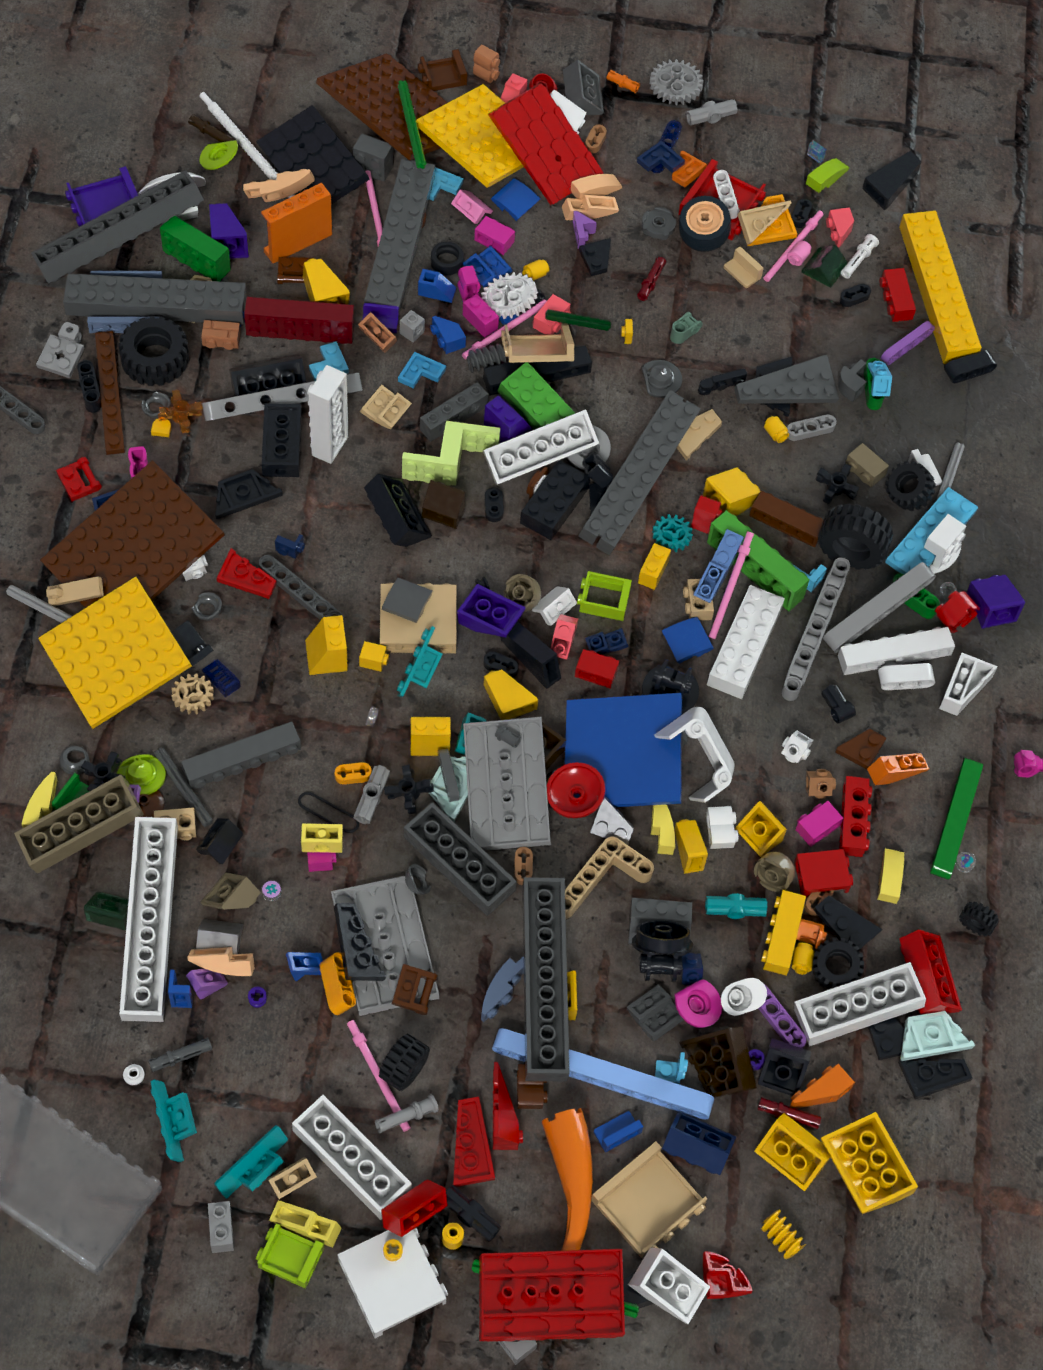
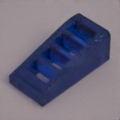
[202,659,241,698]

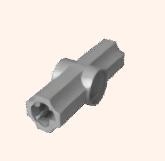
[686,99,738,125]
[354,765,390,824]

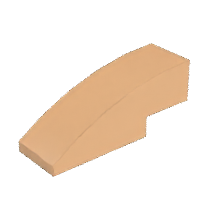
[571,174,622,199]
[562,195,619,220]
[188,947,255,976]

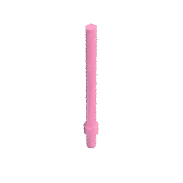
[365,170,383,246]
[763,211,824,282]
[462,299,547,360]
[708,531,754,639]
[347,1020,411,1132]

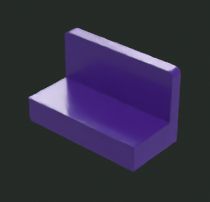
[362,303,399,333]

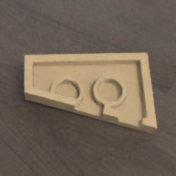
[677,409,722,461]

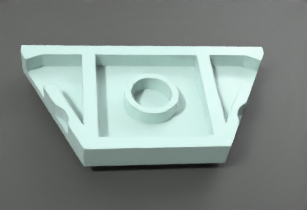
[429,757,468,822]
[901,1011,975,1061]

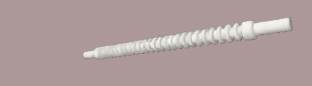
[200,92,295,198]

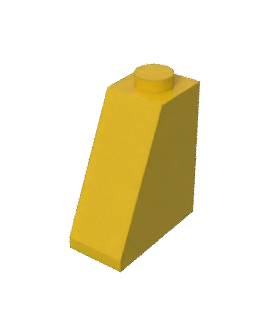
[483,669,538,720]
[674,819,708,874]

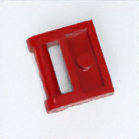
[56,457,102,501]

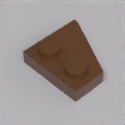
[835,729,886,770]

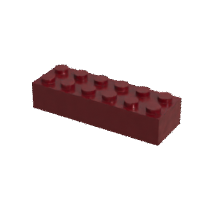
[244,297,354,344]

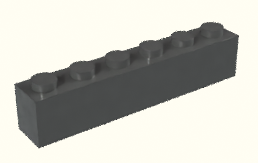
[181,722,301,789]

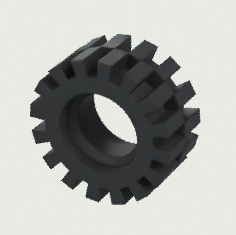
[959,902,999,937]

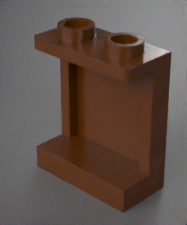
[418,49,467,91]

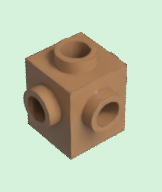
[806,769,836,799]

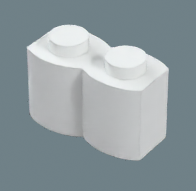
[706,806,738,849]

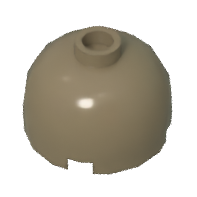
[503,574,541,612]
[754,852,795,892]

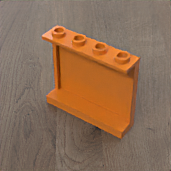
[261,183,332,264]

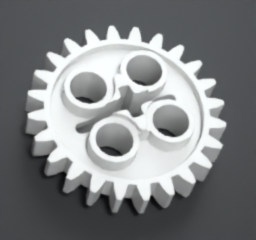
[481,272,538,319]

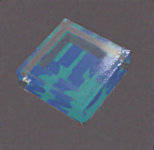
[807,140,826,163]

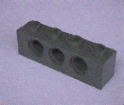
[420,382,488,442]

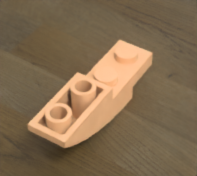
[243,169,315,202]

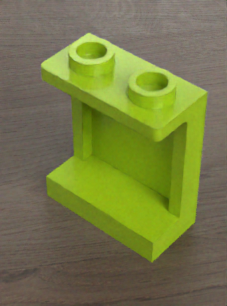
[256,1223,324,1289]

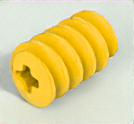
[761,1209,806,1259]

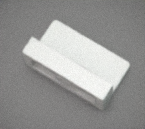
[908,449,942,486]
[532,586,577,626]

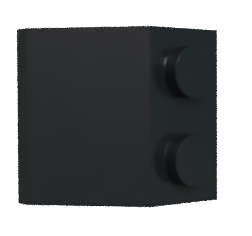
[758,1038,811,1096]

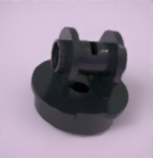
[642,659,699,714]
[632,920,693,982]

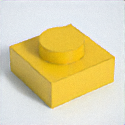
[621,319,633,344]

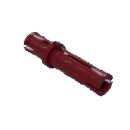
[637,257,666,301]
[757,1097,821,1129]

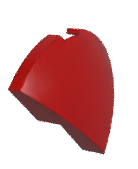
[703,1251,753,1299]

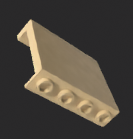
[501,323,574,363]
[380,583,456,653]
[591,1141,707,1259]

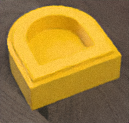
[151,418,171,437]

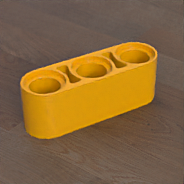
[320,952,356,1015]

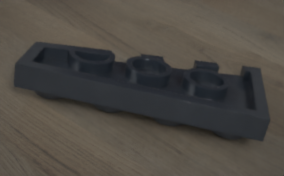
[334,903,386,981]

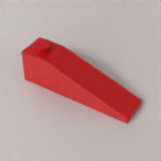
[493,1062,523,1150]

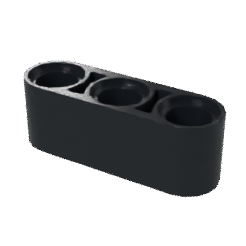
[944,350,997,384]
[77,360,102,413]

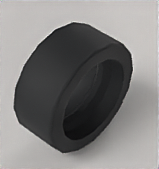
[431,242,464,275]

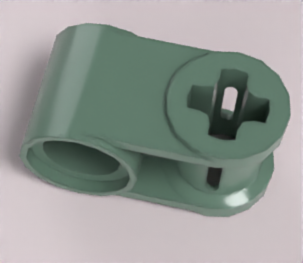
[670,312,703,344]

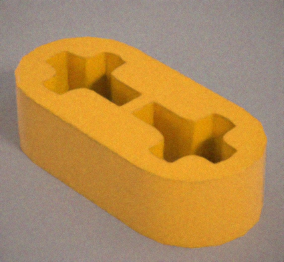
[334,762,372,785]

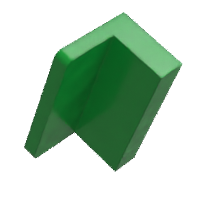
[52,773,90,811]

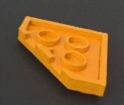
[743,194,797,246]

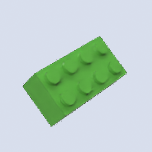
[498,362,576,430]

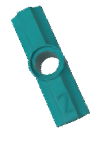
[705,894,767,919]

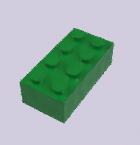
[160,216,231,282]

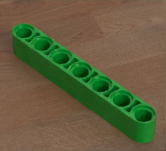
[930,758,983,880]

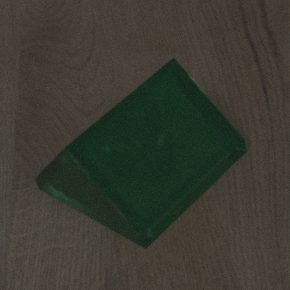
[801,245,848,288]
[84,892,129,930]

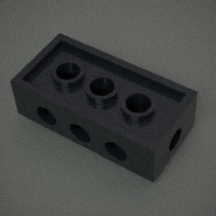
[262,403,302,477]

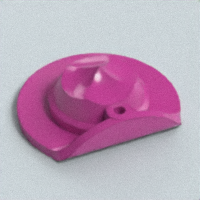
[674,980,722,1028]

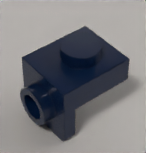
[275,534,305,559]
[682,953,703,985]

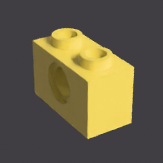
[301,824,343,853]

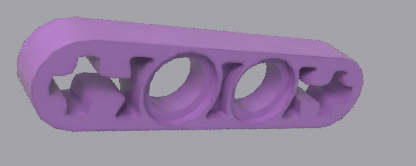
[881,321,935,365]
[758,984,806,1049]

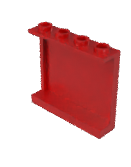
[678,159,766,240]

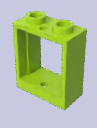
[577,571,632,621]

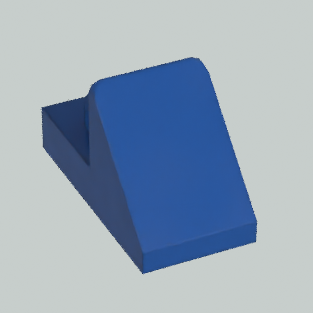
[286,952,323,981]

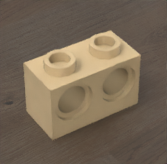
[683,579,714,621]
[154,808,196,840]

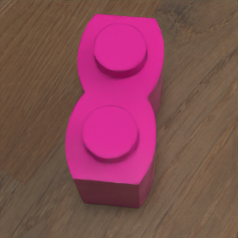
[457,266,480,302]
[128,446,148,479]

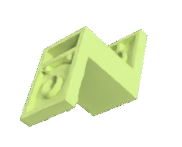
[402,421,500,486]

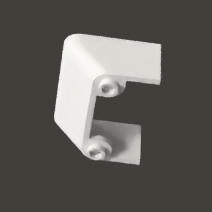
[654,707,735,803]

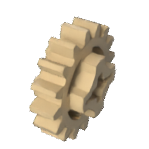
[172,673,214,714]

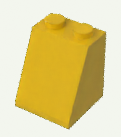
[303,258,350,305]
[703,467,761,516]
[305,615,347,675]
[411,717,451,756]

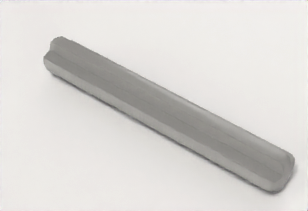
[937,442,965,500]
[6,585,72,623]

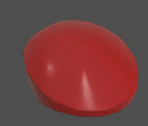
[529,73,558,94]

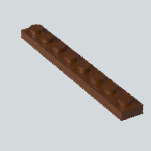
[95,331,125,455]

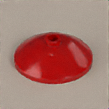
[547,762,605,818]

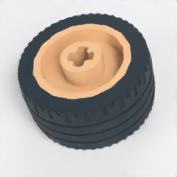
[679,196,731,252]

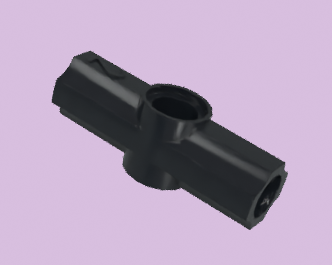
[446,1185,501,1242]

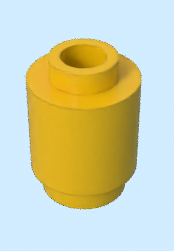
[522,259,549,281]
[764,416,789,443]
[792,943,814,975]
[442,1223,464,1250]

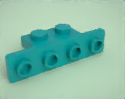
[396,626,443,698]
[150,1079,197,1162]
[214,1125,288,1198]

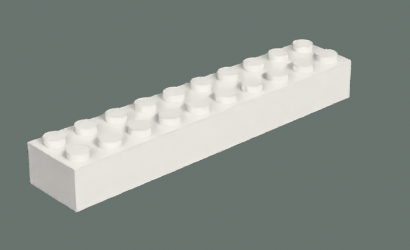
[119,817,178,1022]

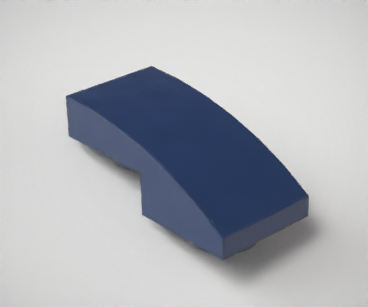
[585,628,629,655]

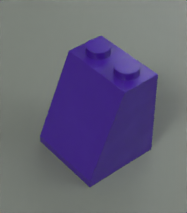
[209,203,249,259]
[484,395,533,444]
[967,575,1025,629]

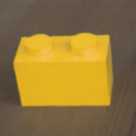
[638,543,671,590]

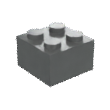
[353,134,393,182]

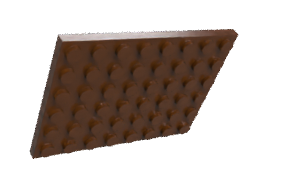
[316,53,448,161]
[40,460,225,608]

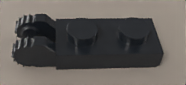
[698,368,747,396]

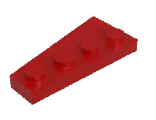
[453,1097,495,1187]

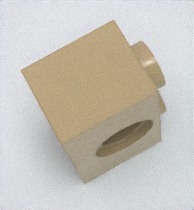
[268,1157,317,1199]

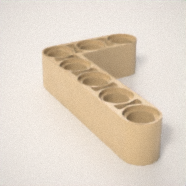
[565,837,654,919]

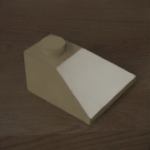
[200,873,261,910]

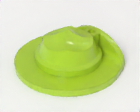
[199,140,238,170]
[117,754,166,795]

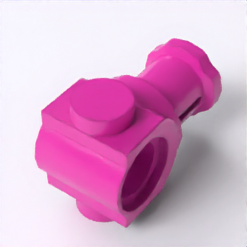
[1014,750,1043,778]

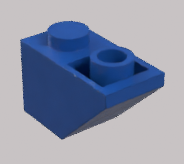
[418,269,456,303]
[430,316,466,354]

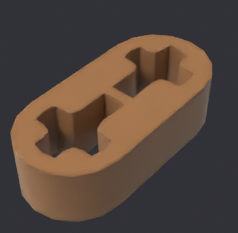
[585,125,607,154]
[514,847,533,885]
[805,890,834,916]

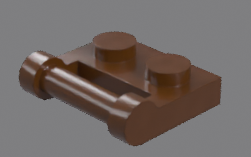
[277,257,313,284]
[391,964,438,1015]

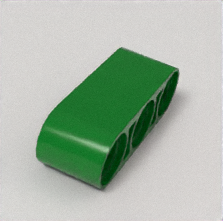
[863,358,885,410]
[891,574,940,619]

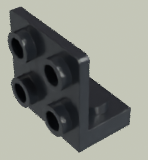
[171,621,214,674]

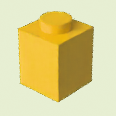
[359,641,389,672]

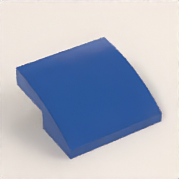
[491,178,540,221]
[463,246,512,288]
[662,617,714,664]

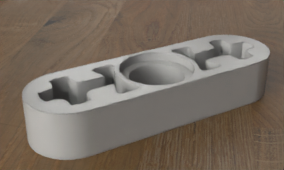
[787,415,836,441]

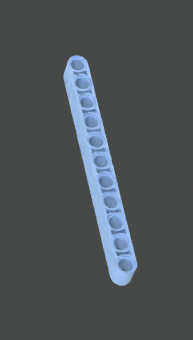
[492,1028,714,1120]

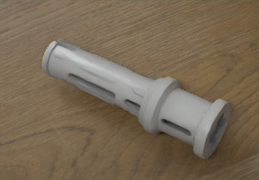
[375,1094,439,1133]

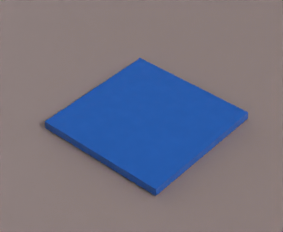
[565,693,682,807]

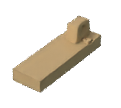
[46,576,104,606]

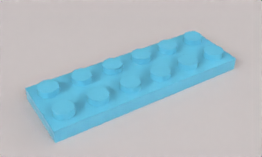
[885,487,978,574]

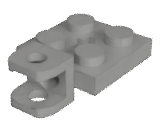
[36,322,85,378]

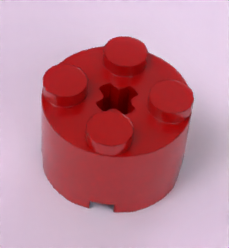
[935,591,980,633]

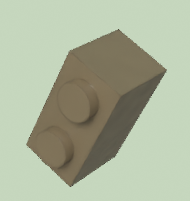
[846,443,889,487]

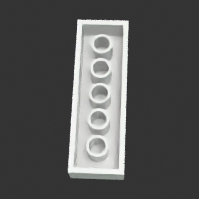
[307,365,348,464]
[483,410,599,485]
[707,585,785,699]
[794,962,926,1047]
[292,1095,412,1220]

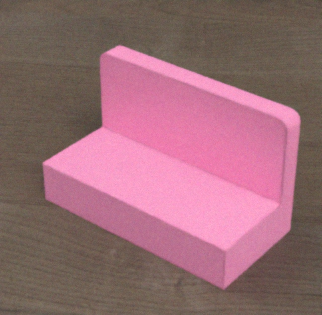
[451,189,493,224]

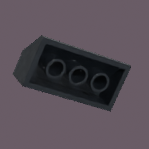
[229,355,307,403]
[364,474,432,547]

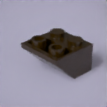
[422,480,465,529]

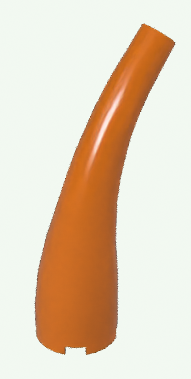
[542,1108,593,1251]

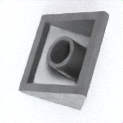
[196,919,243,955]

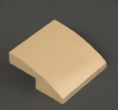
[360,384,412,429]

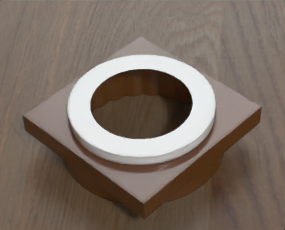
[526,467,548,500]

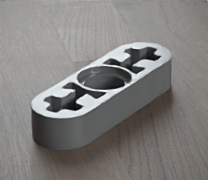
[438,748,459,802]

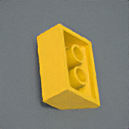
[754,1113,831,1191]

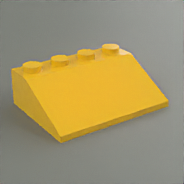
[821,1112,918,1214]

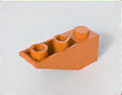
[867,753,929,785]
[789,1064,855,1109]

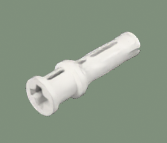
[841,234,879,279]

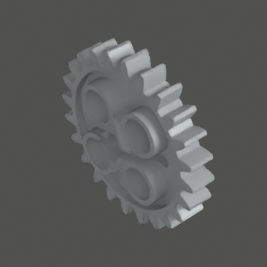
[649,59,703,105]

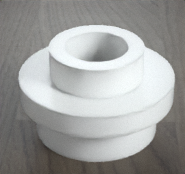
[123,1064,145,1085]

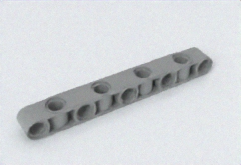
[202,372,363,421]
[782,558,850,701]

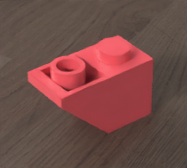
[826,207,854,248]
[551,614,579,660]

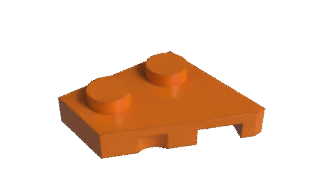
[672,150,707,187]

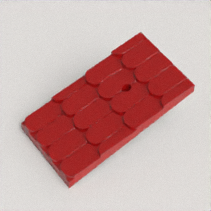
[488,83,604,205]
[479,1249,625,1341]

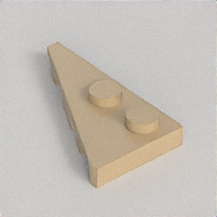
[737,200,792,245]

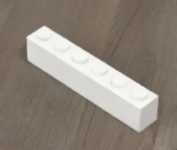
[838,627,955,675]

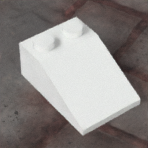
[628,1247,710,1324]

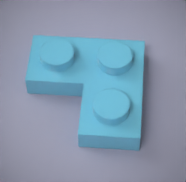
[429,167,463,201]
[309,341,349,381]

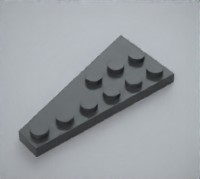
[734,354,839,404]

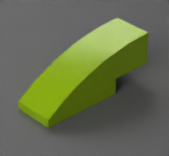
[806,158,849,193]

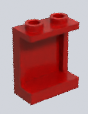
[794,849,853,898]

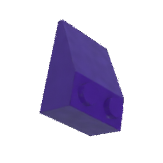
[457,584,526,637]

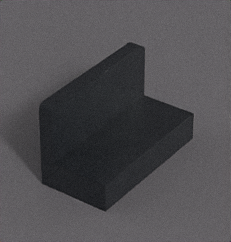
[196,818,243,864]

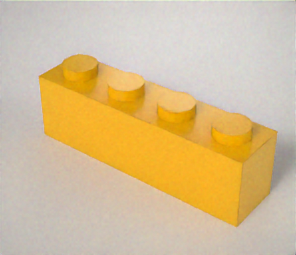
[761,890,806,976]

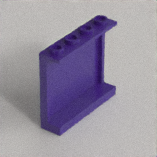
[65,166,138,227]

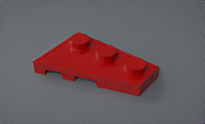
[217,548,277,599]

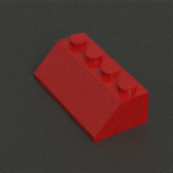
[899,929,962,1014]

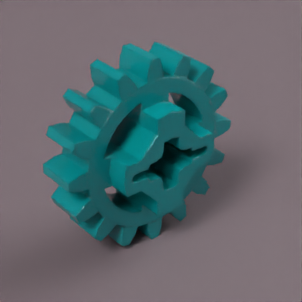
[652,514,693,553]

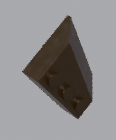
[679,1027,757,1098]

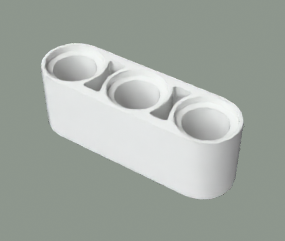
[713,170,740,219]
[878,663,935,690]

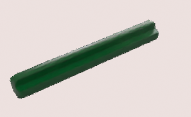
[545,309,611,331]

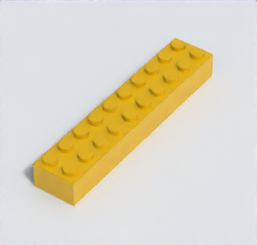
[899,210,982,364]

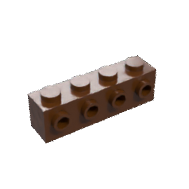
[749,490,824,548]

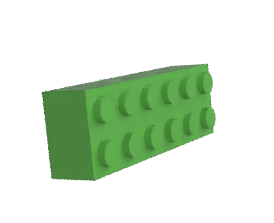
[707,510,810,611]

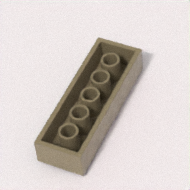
[14,775,144,874]

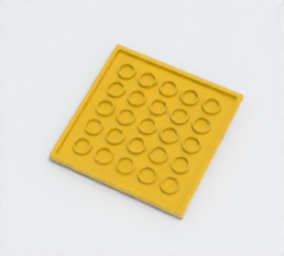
[416,84,524,188]
[38,577,192,729]

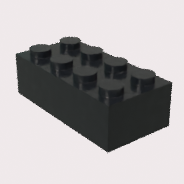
[520,460,590,540]

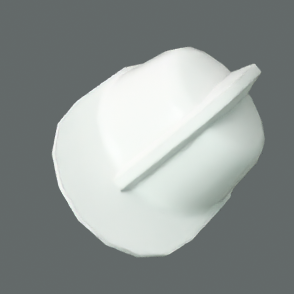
[721,978,767,1016]

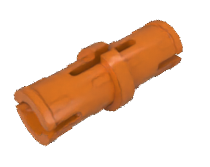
[606,70,640,93]

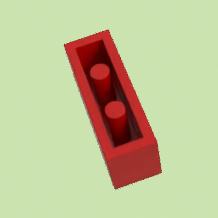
[879,268,916,322]
[381,1179,447,1237]

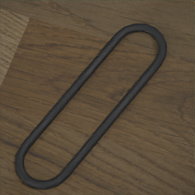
[298,792,359,833]

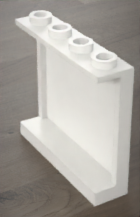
[337,1228,448,1338]

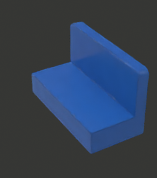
[168,970,193,1008]
[593,1111,643,1153]

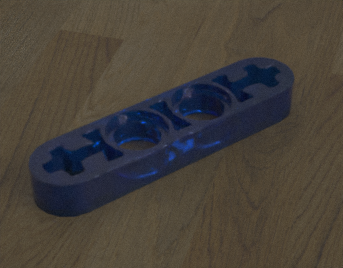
[651,120,682,173]

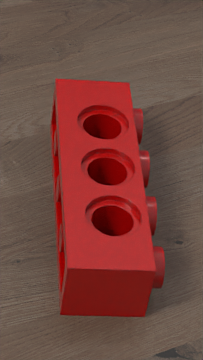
[839,776,872,857]

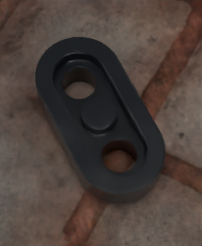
[484,487,504,522]

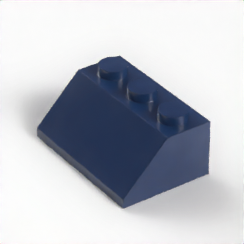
[662,1111,736,1175]

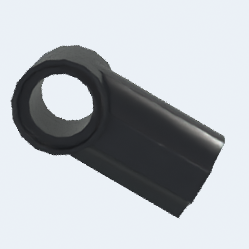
[821,684,856,724]

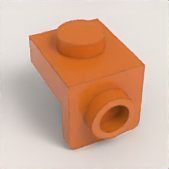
[796,919,827,949]

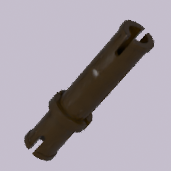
[188,114,236,142]

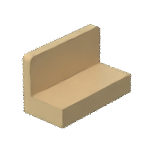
[724,247,763,288]

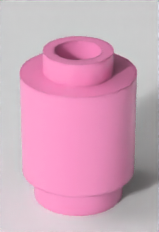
[787,241,811,266]

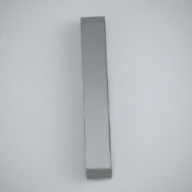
[823,562,936,653]

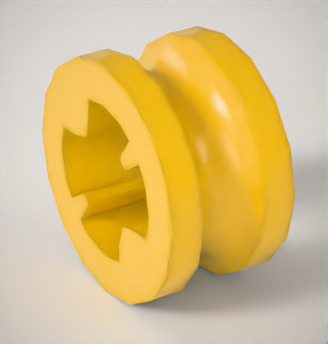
[383,1239,403,1261]

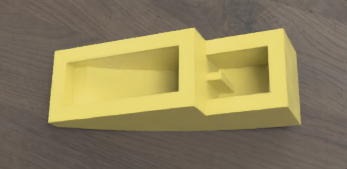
[22,772,58,828]
[651,805,675,855]
[877,848,904,904]
[269,1200,341,1248]

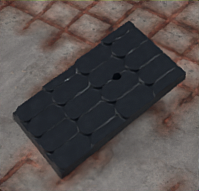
[256,105,370,204]

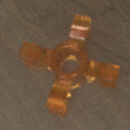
[158,390,203,433]

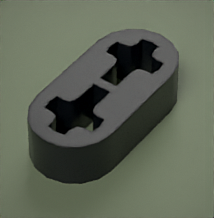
[791,199,812,228]
[839,284,871,307]
[483,651,518,678]

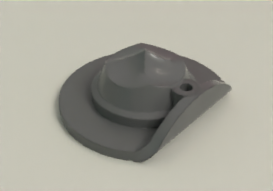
[641,360,682,398]

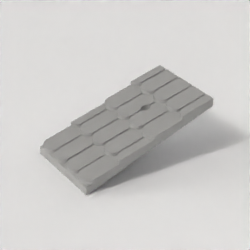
[463,717,551,851]
[331,876,440,1016]

